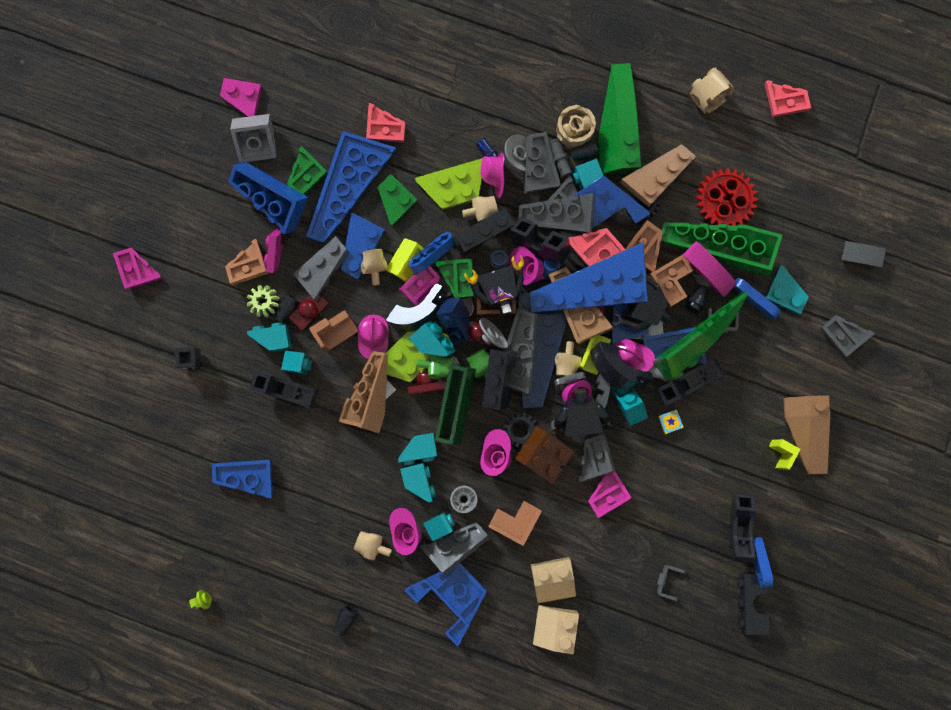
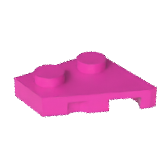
[220,78,262,117]
[113,248,162,290]
[399,266,440,307]
[588,472,632,519]

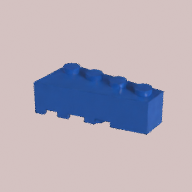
[228,162,308,235]

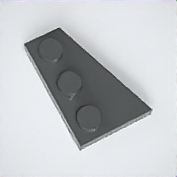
[524,132,561,194]
[293,236,349,302]
[420,522,489,575]

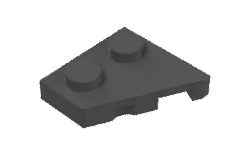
[820,315,875,358]

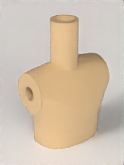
[462,196,498,223]
[361,249,387,285]
[555,341,582,377]
[354,531,392,560]

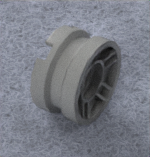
[450,485,477,513]

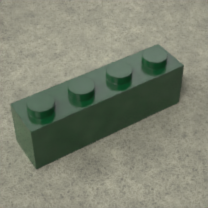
[435,364,476,445]

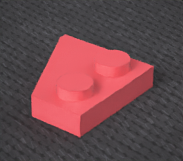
[765,81,811,117]
[366,103,406,143]

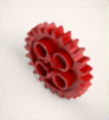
[695,168,758,226]

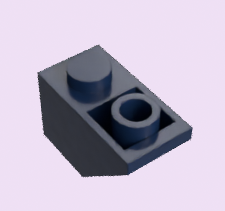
[436,297,470,343]

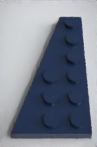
[518,294,567,408]

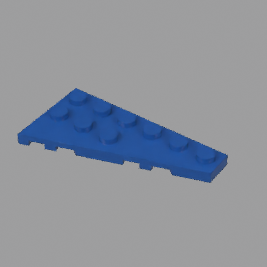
[306,131,397,243]
[530,242,648,313]

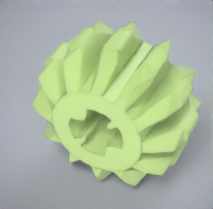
[247,285,280,317]

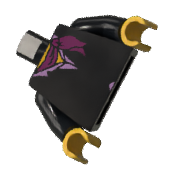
[464,256,524,315]

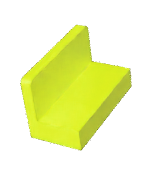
[386,238,424,282]
[579,335,611,376]
[769,439,800,470]

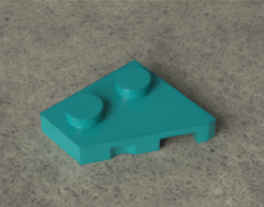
[765,265,809,315]

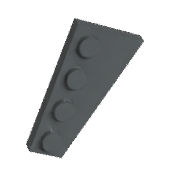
[518,193,596,232]
[506,308,538,394]

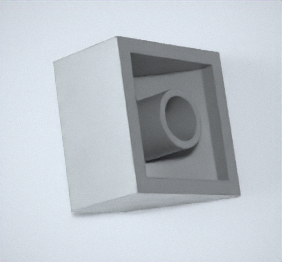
[230,114,277,163]

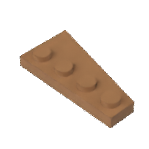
[620,144,696,207]
[549,267,614,344]

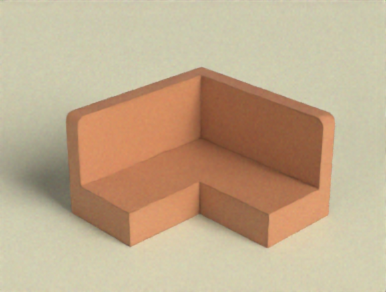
[647,255,694,309]
[309,310,358,352]
[488,501,542,546]

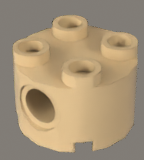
[690,67,734,114]
[556,105,596,149]

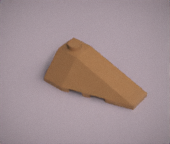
[339,351,388,433]
[783,395,830,474]

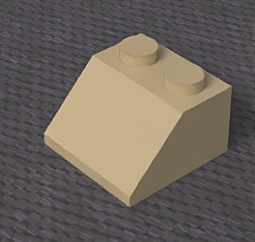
[530,557,576,603]
[533,605,579,654]

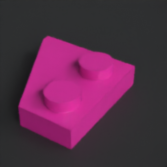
[264,227,283,273]

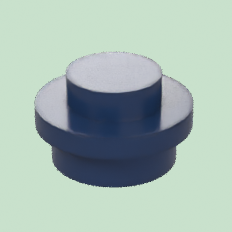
[490,250,509,269]

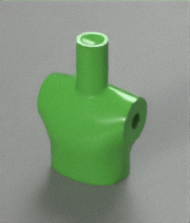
[467,349,489,378]
[416,355,453,379]

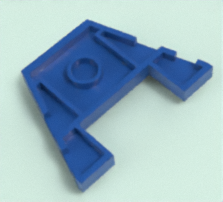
[571,176,650,235]
[404,563,487,647]

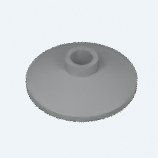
[505,135,527,171]
[479,318,508,349]

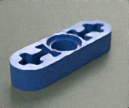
[409,232,456,274]
[733,278,781,320]
[753,537,773,589]

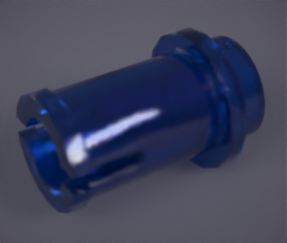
[476,138,498,157]

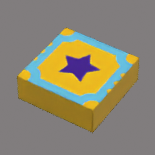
[658,409,684,434]

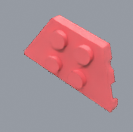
[568,228,626,267]

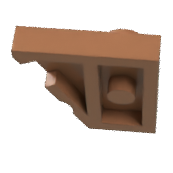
[625,220,663,272]
[225,239,268,286]

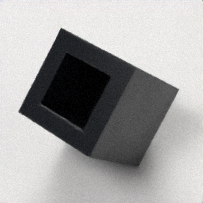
[175,347,201,370]

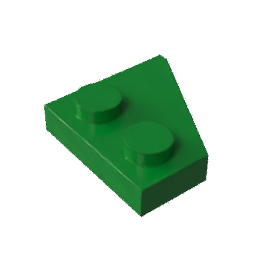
[287,146,328,195]
[378,174,418,227]
[436,259,475,298]

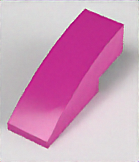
[683,241,737,297]

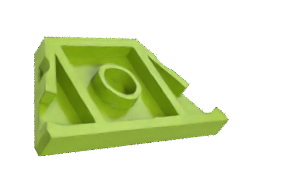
[415,159,482,210]
[386,331,431,383]

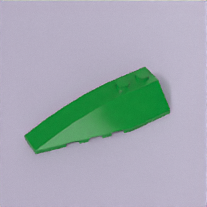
[598,63,641,175]
[661,222,783,277]
[652,291,748,380]

